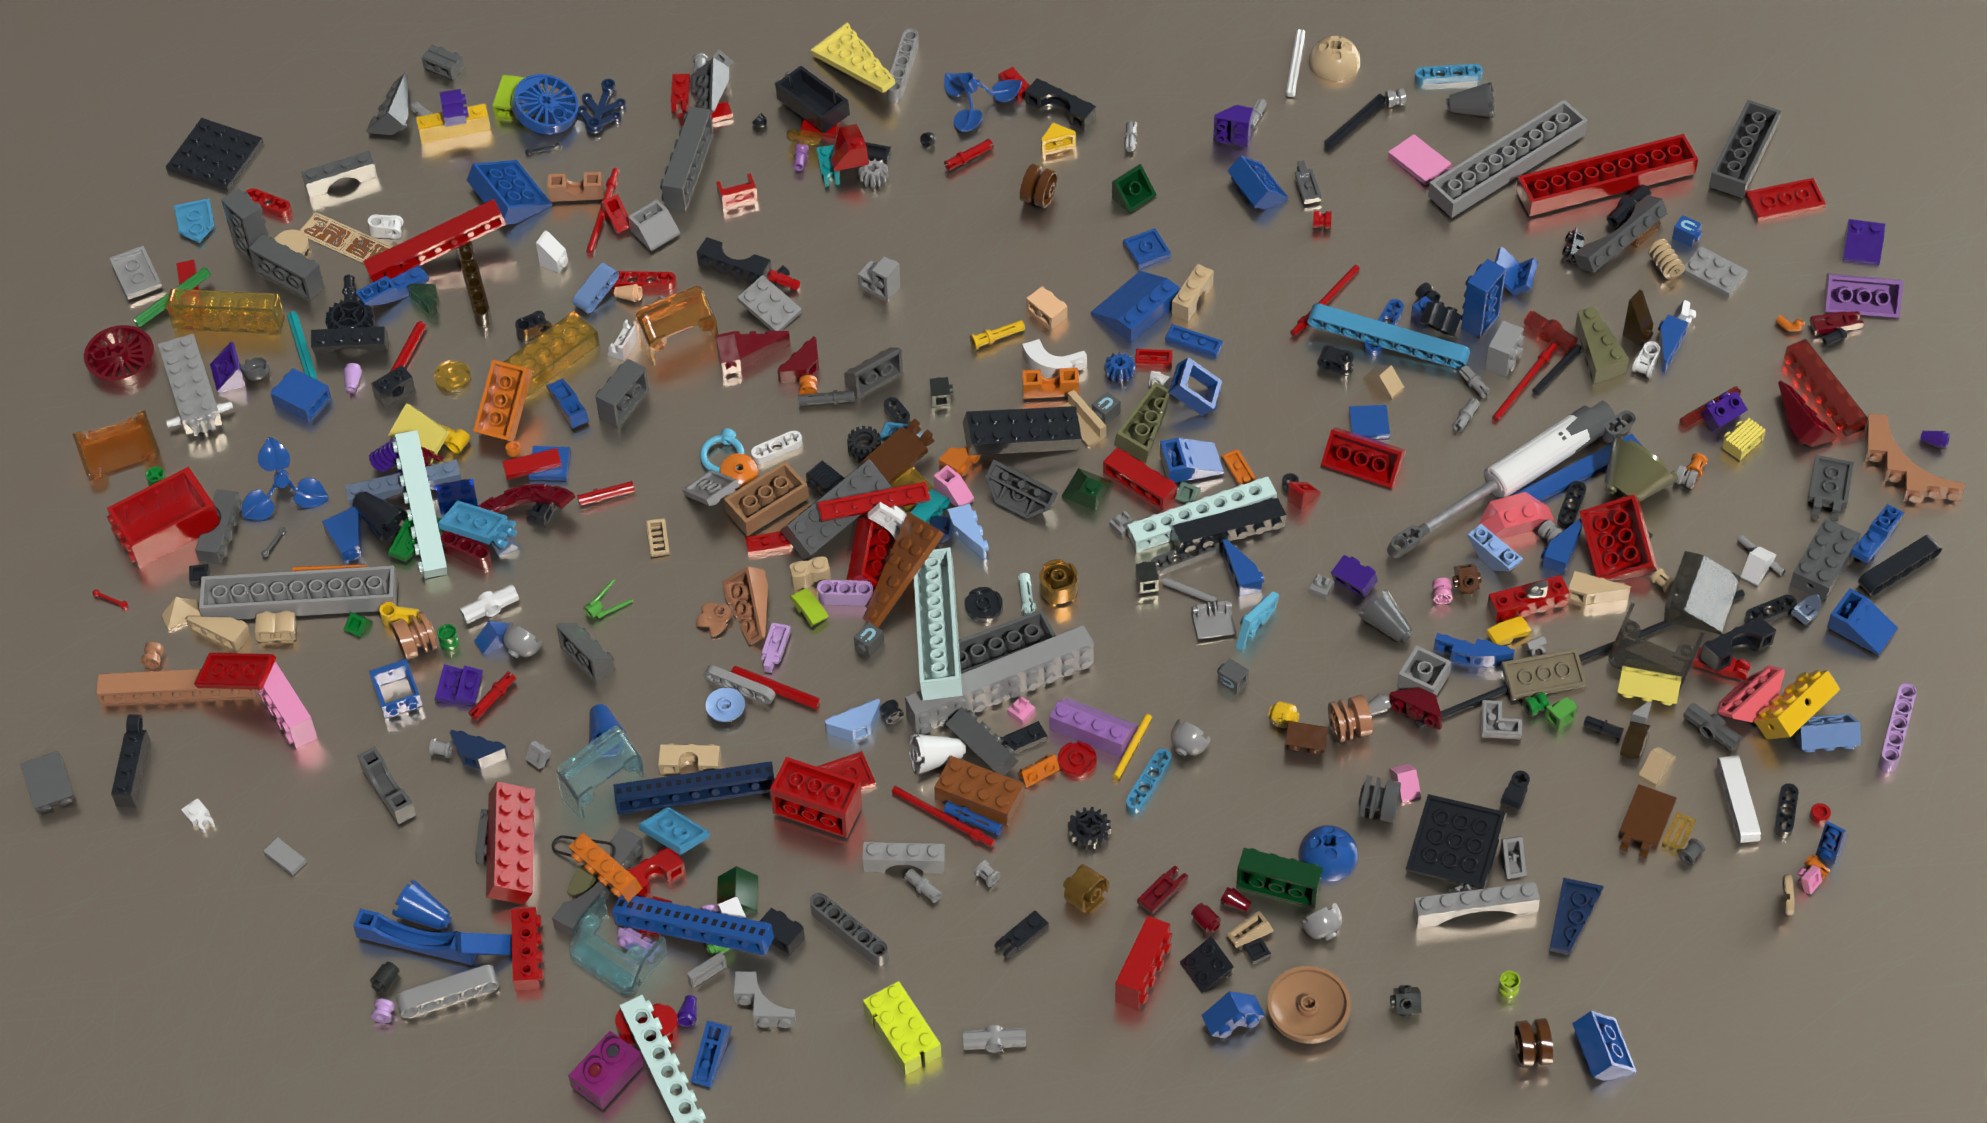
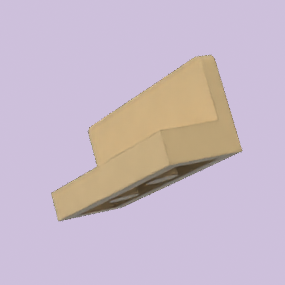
[1060,390,1106,447]

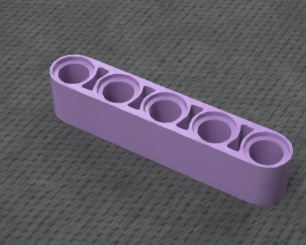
[1879,683,1916,772]

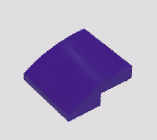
[434,664,483,705]

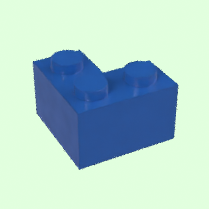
[1201,991,1265,1038]

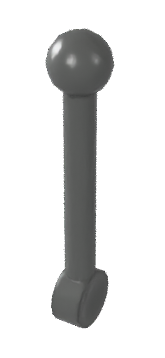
[261,527,286,557]

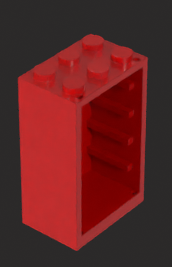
[107,466,220,568]

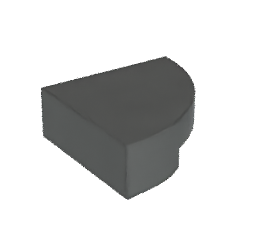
[1526,580,1548,599]

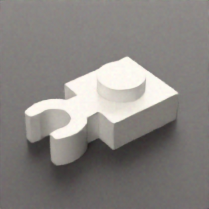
[181,798,215,833]

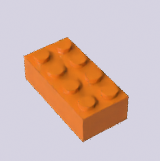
[473,359,533,442]

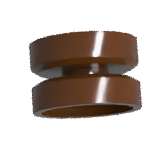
[1020,164,1058,208]
[1514,1018,1553,1068]

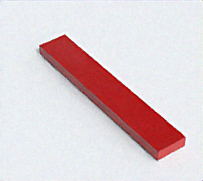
[816,482,931,522]

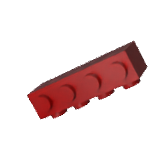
[1487,575,1570,623]
[511,907,543,991]

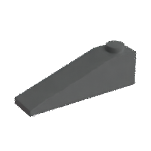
[366,73,408,135]

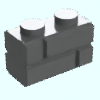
[422,44,464,80]

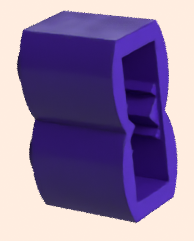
[440,89,469,127]

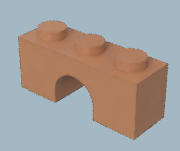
[548,172,604,202]

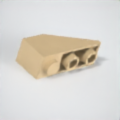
[1568,571,1631,605]

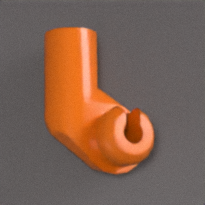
[1775,315,1804,332]

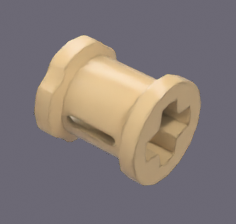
[1650,568,1677,593]

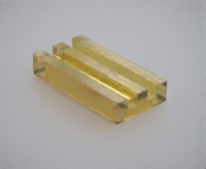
[1661,812,1696,853]

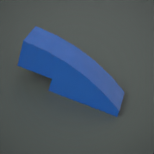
[546,378,589,429]

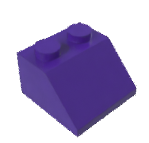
[1843,219,1885,265]

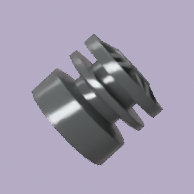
[1358,775,1401,823]

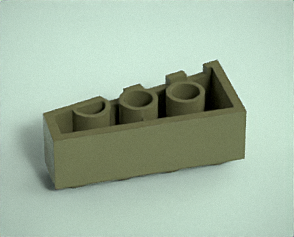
[1575,306,1629,384]
[1114,382,1170,463]

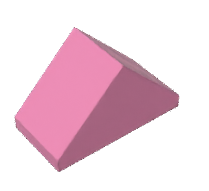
[1389,764,1421,803]

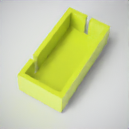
[863,981,942,1075]

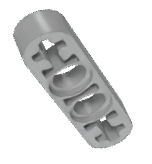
[704,665,776,705]

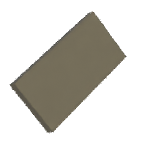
[1501,648,1587,701]

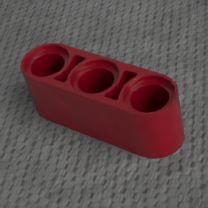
[441,531,492,570]

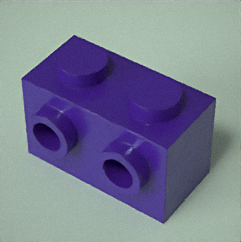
[1700,391,1748,432]
[1331,555,1378,599]

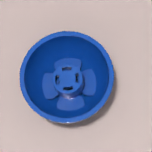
[1298,825,1358,881]

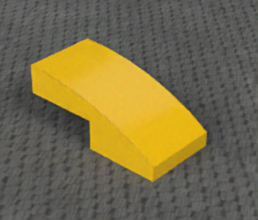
[1486,616,1532,645]

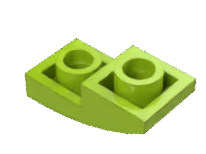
[790,588,829,627]

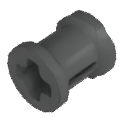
[1678,838,1705,865]

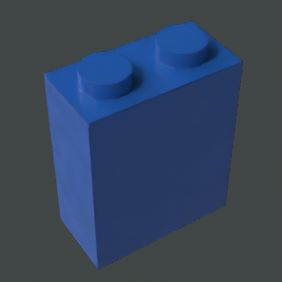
[270,368,331,422]

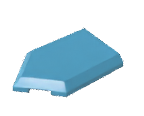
[174,198,214,243]

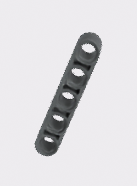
[810,893,889,966]

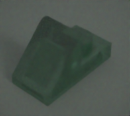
[407,284,438,317]

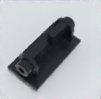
[1562,226,1585,264]

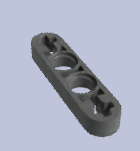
[1151,543,1220,576]

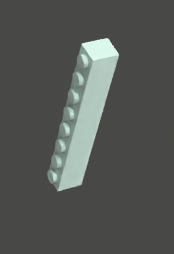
[392,430,447,579]

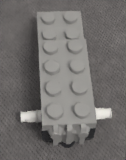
[158,333,233,437]

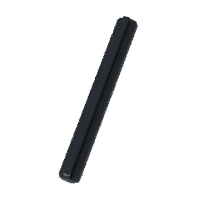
[1324,94,1385,150]

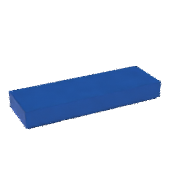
[1165,324,1223,358]
[456,932,512,956]

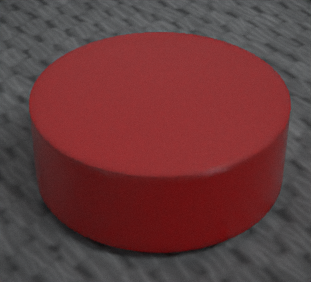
[1810,803,1831,824]

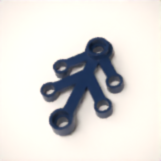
[577,79,626,134]

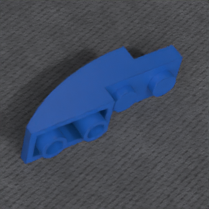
[355,265,429,306]
[1850,504,1904,564]
[1434,633,1515,667]

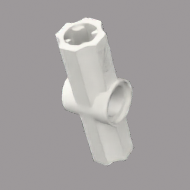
[460,584,519,624]

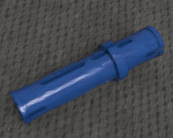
[943,801,1003,836]

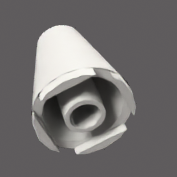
[909,734,966,774]

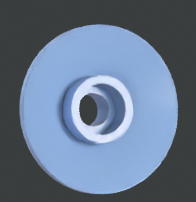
[706,688,745,722]

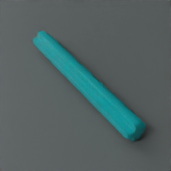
[287,311,317,380]

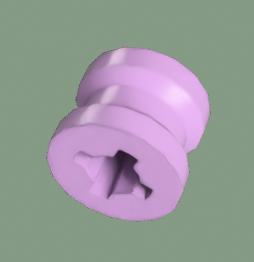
[371,999,395,1023]

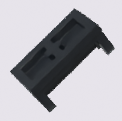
[526,485,557,527]

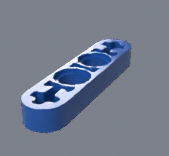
[1364,299,1404,356]

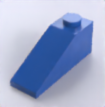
[1658,315,1689,372]
[1541,518,1583,574]
[1222,539,1264,596]
[690,1021,732,1087]

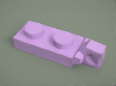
[761,622,791,673]

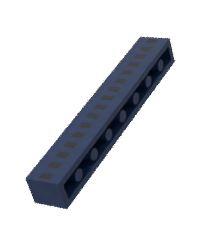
[613,761,775,815]

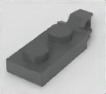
[1295,160,1322,204]
[475,809,488,864]

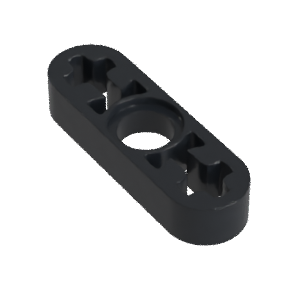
[1557,481,1586,529]
[1744,595,1797,624]
[1774,783,1799,838]

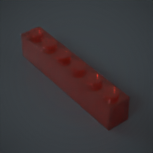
[1784,339,1868,437]

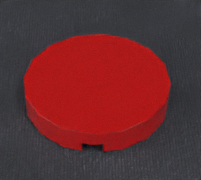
[1058,741,1097,778]

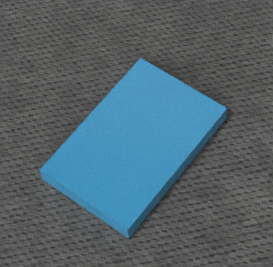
[639,807,710,855]

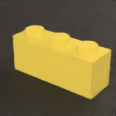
[1618,666,1681,705]

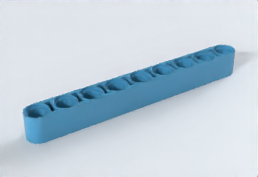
[1307,304,1470,370]

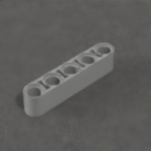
[887,29,919,102]
[396,965,499,1018]

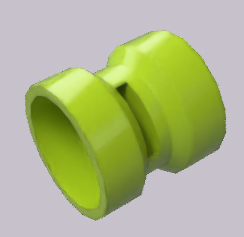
[1498,971,1521,999]

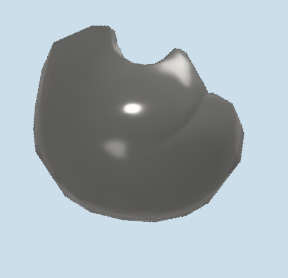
[240,357,270,381]

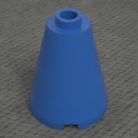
[589,704,628,758]
[392,880,452,930]

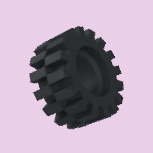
[847,426,881,461]

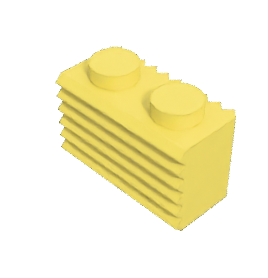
[1722,417,1766,461]

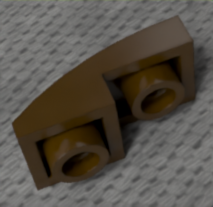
[1620,721,1651,759]

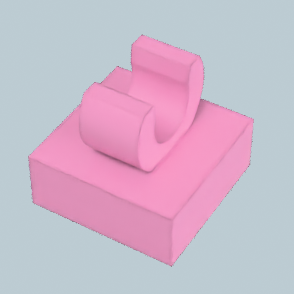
[1008,697,1035,724]
[1797,865,1822,895]

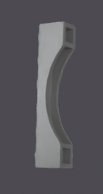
[1413,882,1540,928]

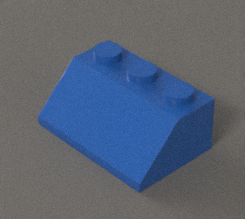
[1227,155,1289,210]
[1572,1011,1637,1081]

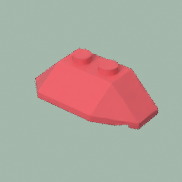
[1478,492,1556,539]
[1718,665,1784,722]

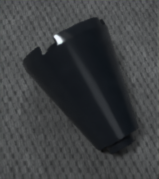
[354,491,407,541]

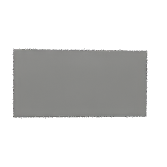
[263,837,307,876]
[687,952,727,988]

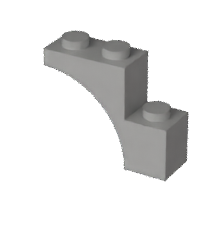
[734,972,796,1028]

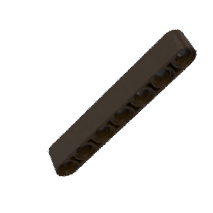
[456,241,491,326]

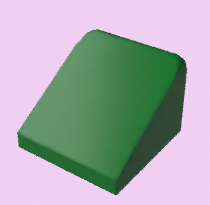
[343,612,372,637]

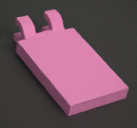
[1388,134,1454,186]

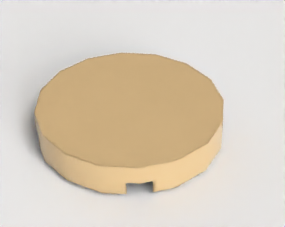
[274,229,309,255]
[1782,874,1795,916]

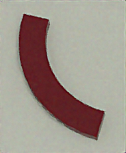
[477,484,575,513]

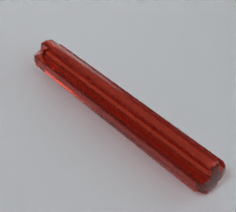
[1679,386,1741,428]

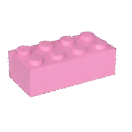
[258,662,318,749]

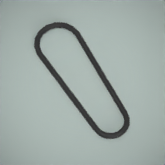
[552,835,616,858]

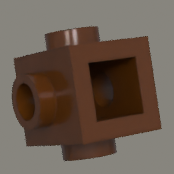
[1452,563,1482,594]

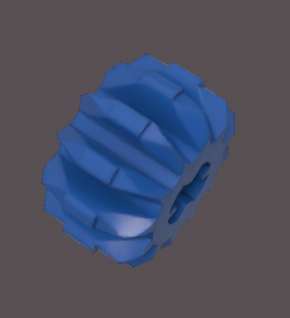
[1104,351,1136,383]

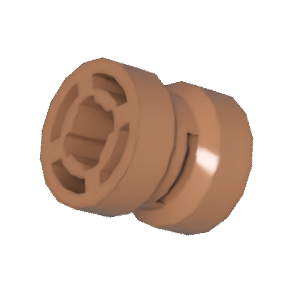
[140,642,165,669]

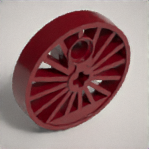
[84,325,155,387]

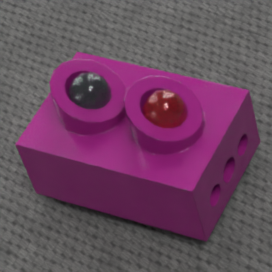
[568,1031,644,1110]

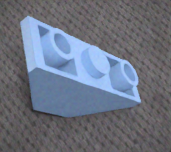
[1467,524,1523,571]
[824,698,881,742]

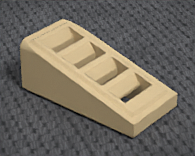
[646,518,670,557]
[1226,911,1274,948]

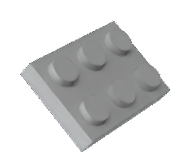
[109,246,162,300]
[1682,246,1748,298]
[737,275,802,331]
[682,469,740,506]

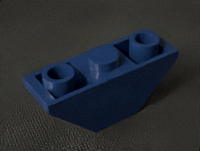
[450,730,508,770]

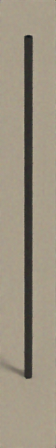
[1416,589,1745,728]

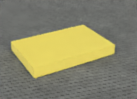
[388,403,450,464]

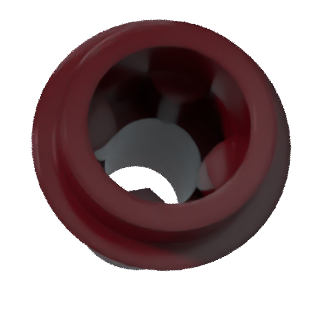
[1220,887,1252,913]

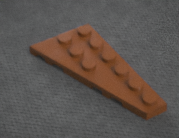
[862,512,944,628]

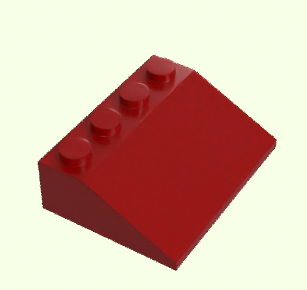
[1579,494,1658,581]

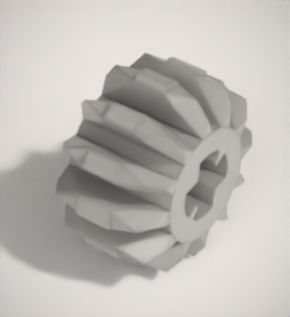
[858,159,889,189]

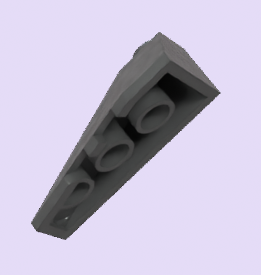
[690,58,729,113]

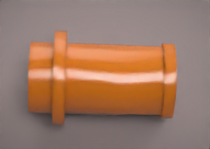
[1804,854,1831,880]

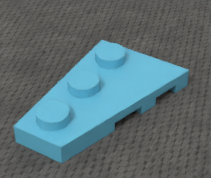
[1235,591,1279,651]

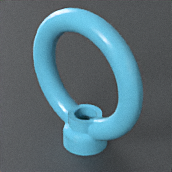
[700,428,745,472]

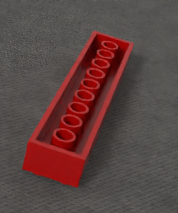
[1516,134,1698,216]

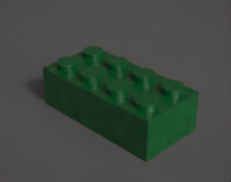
[1236,848,1323,908]

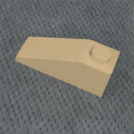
[187,616,251,653]

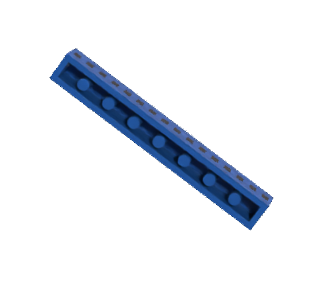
[612,895,774,956]

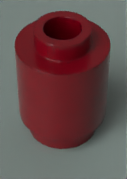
[1191,903,1221,933]

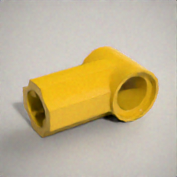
[439,424,471,454]
[379,602,419,627]

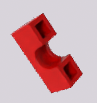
[627,848,686,898]

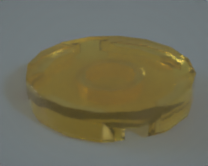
[786,129,822,145]
[434,360,471,393]

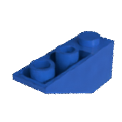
[1816,821,1848,863]

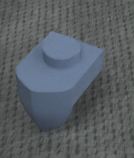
[1791,595,1821,625]

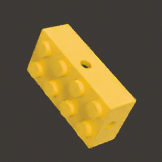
[1754,670,1840,740]

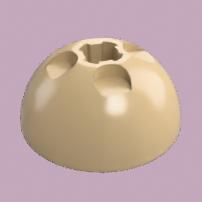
[1309,36,1360,81]

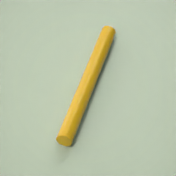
[1112,714,1152,780]

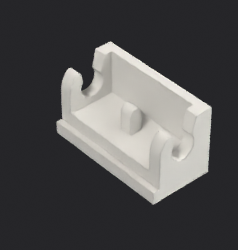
[608,319,641,361]

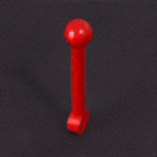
[92,589,128,609]

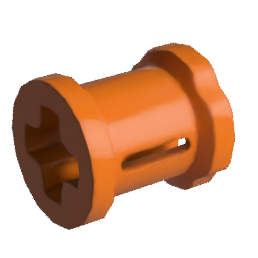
[1686,453,1708,478]

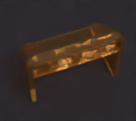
[636,286,718,366]

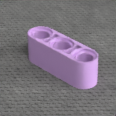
[817,580,873,606]

